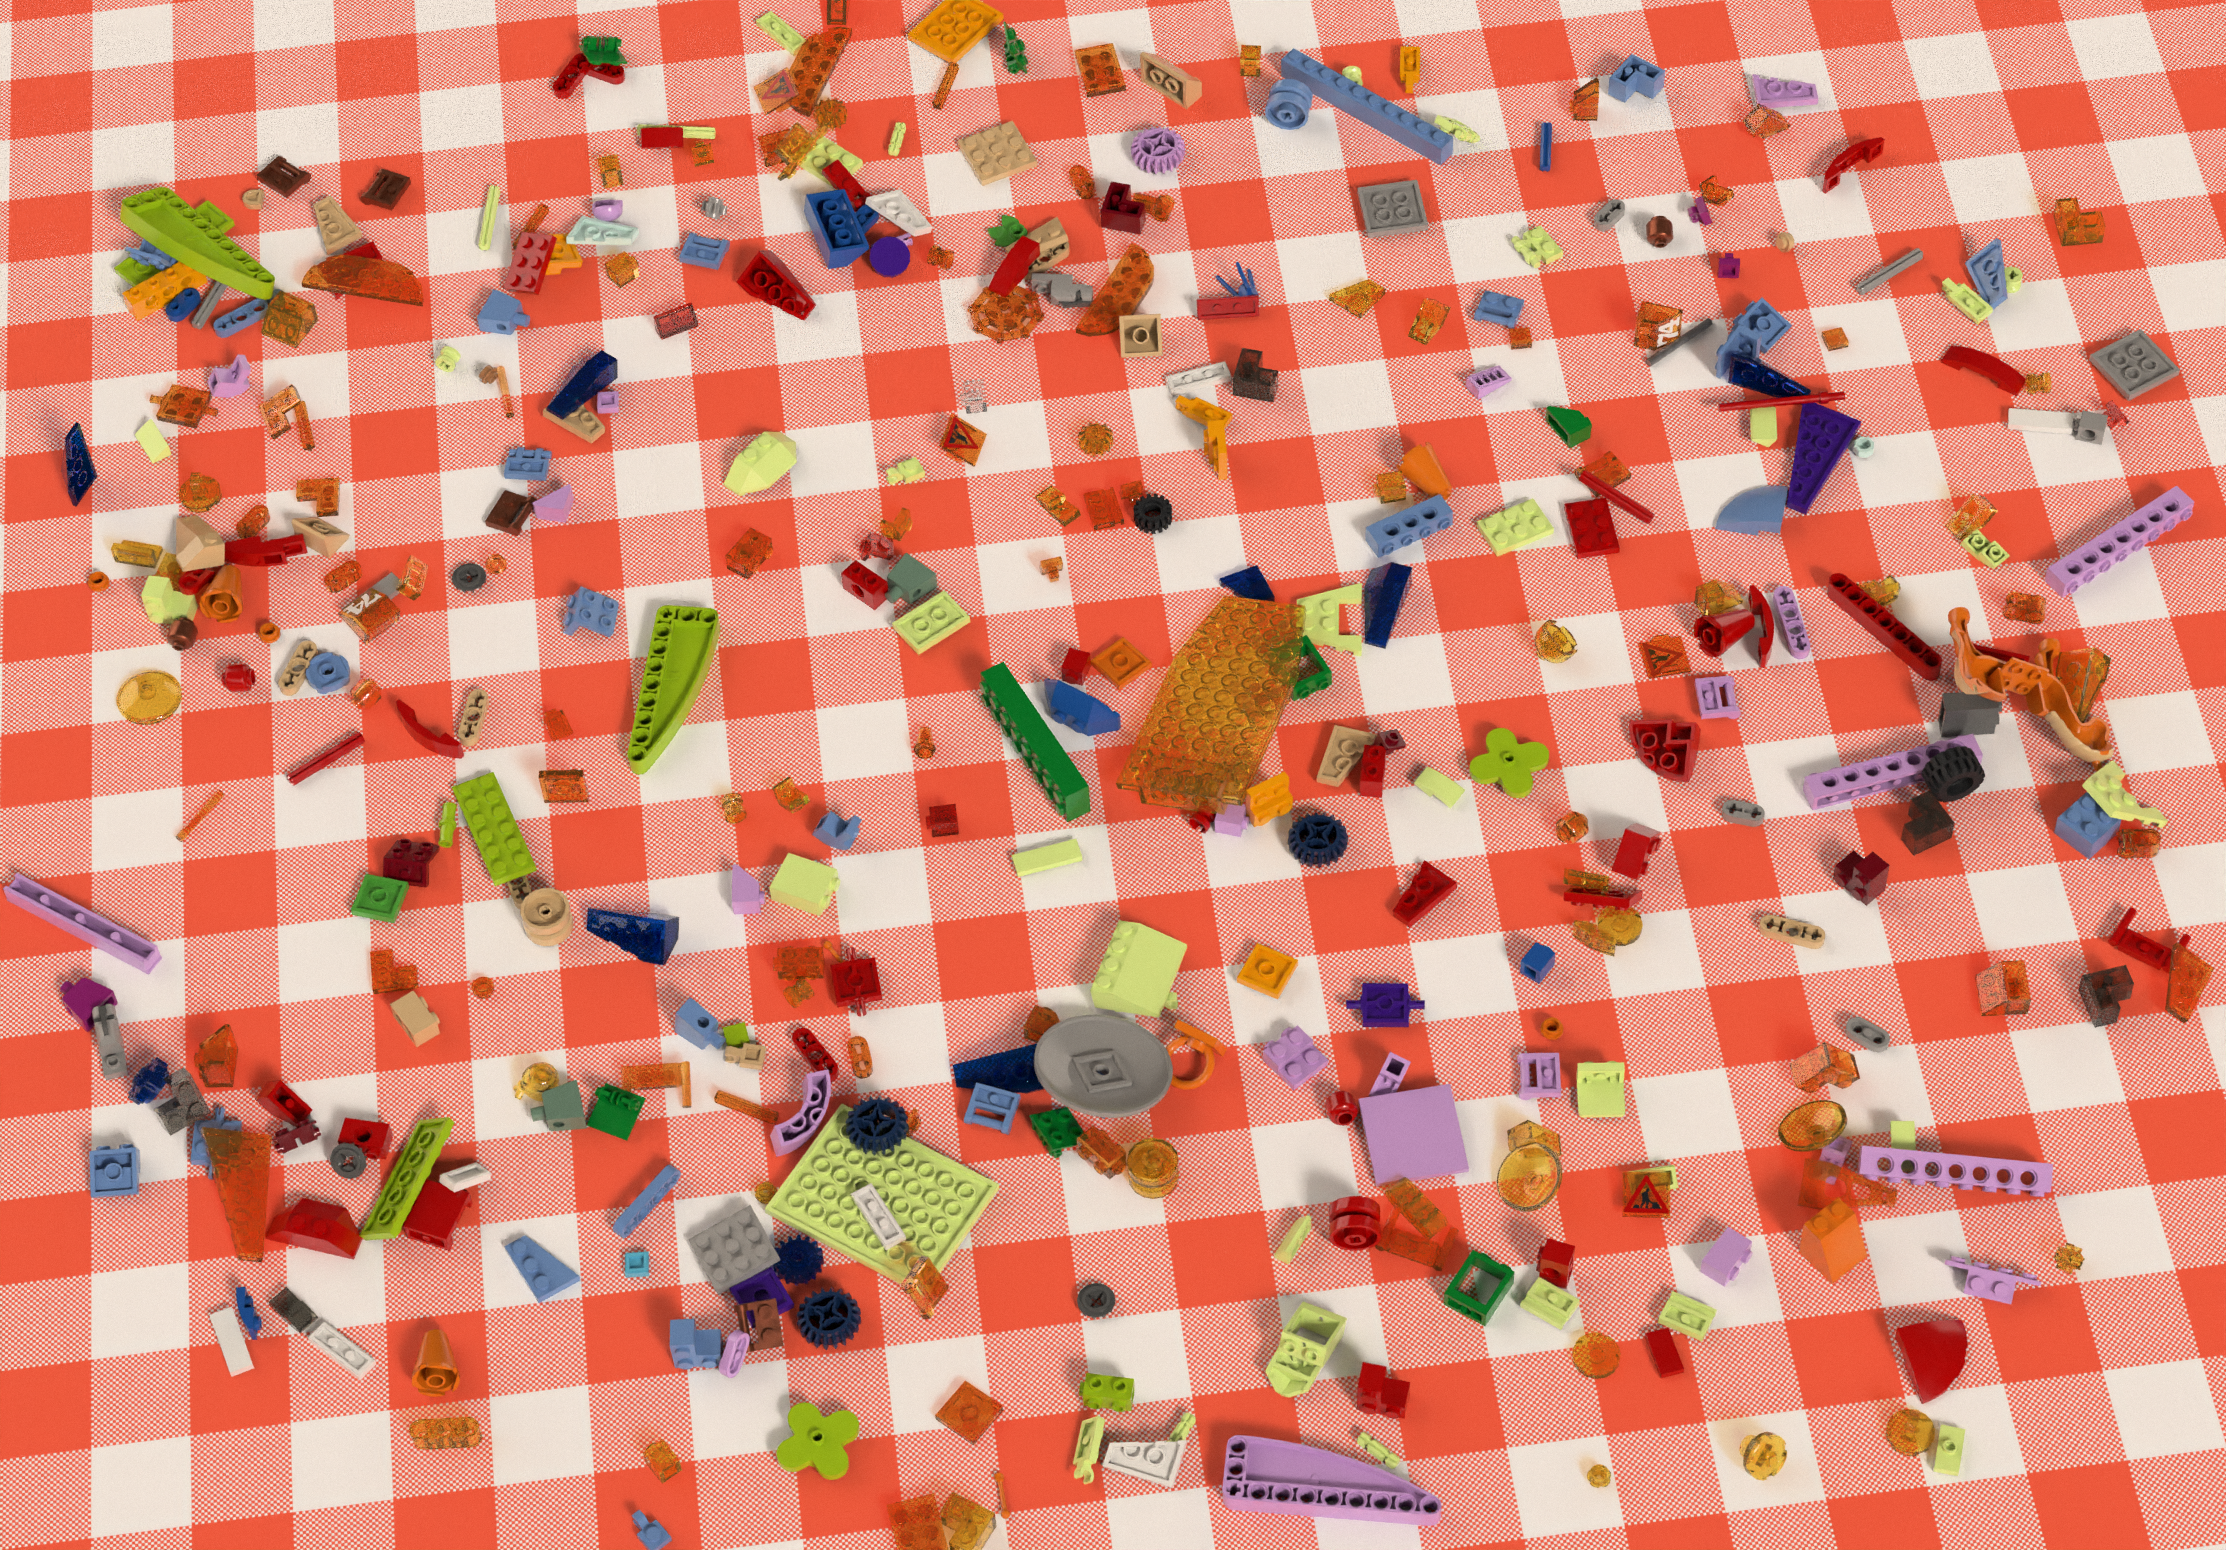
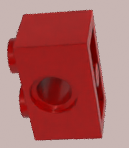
[841,560,888,610]
[1360,745,1386,798]
[337,1118,393,1160]
[1536,1238,1575,1289]

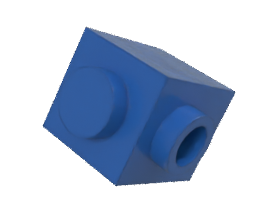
[1520,942,1555,984]

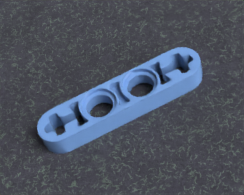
[213,289,287,338]
[613,1165,681,1238]

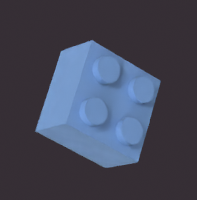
[2054,792,2122,859]

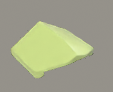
[1265,1347,1322,1398]

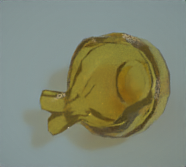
[1856,575,1901,607]
[513,1062,560,1102]

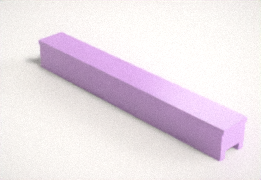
[3,873,162,975]

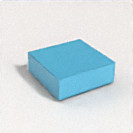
[625,1251,649,1278]

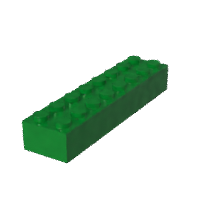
[979,662,1091,822]

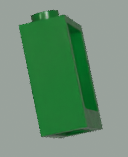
[1268,635,1332,701]
[1444,1250,1515,1326]

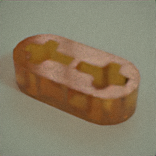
[1069,165,1095,199]
[236,505,270,539]
[324,560,362,593]
[847,1036,873,1079]

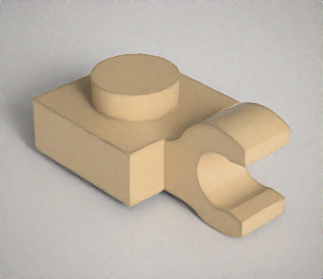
[725,1043,767,1070]

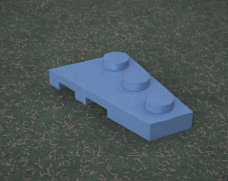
[1965,238,2008,309]
[504,1235,581,1303]

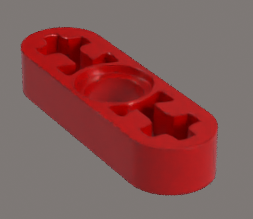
[792,1028,839,1083]

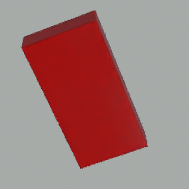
[1645,1328,1684,1378]

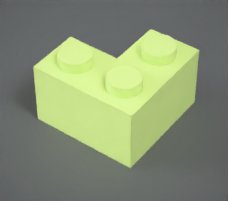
[141,575,198,624]

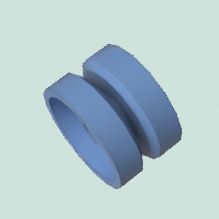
[1265,79,1313,130]

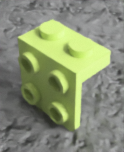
[1576,1061,1625,1118]

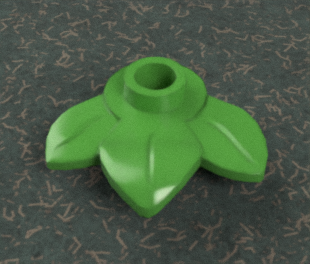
[988,215,1028,247]

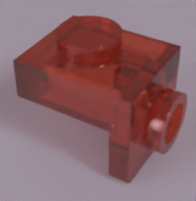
[859,532,894,561]

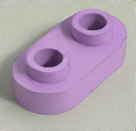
[719,1330,750,1378]

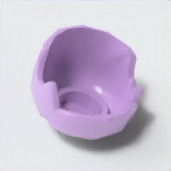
[592,200,623,222]

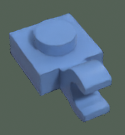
[631,1510,672,1550]

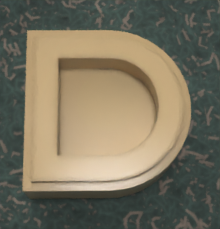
[242,190,265,209]

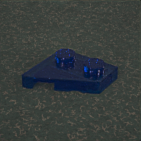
[1219,565,1275,608]

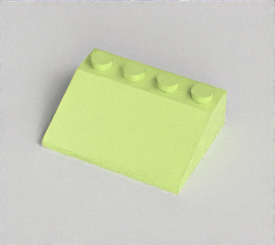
[1090,920,1187,1018]

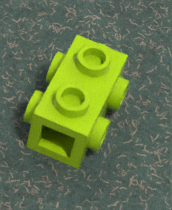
[1079,1373,1135,1412]

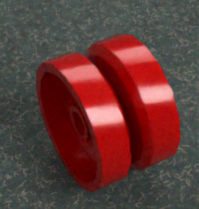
[1329,1196,1381,1251]

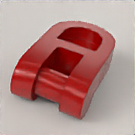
[178,569,215,595]

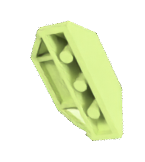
[724,431,797,496]

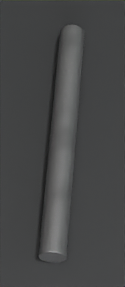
[1645,318,1713,367]

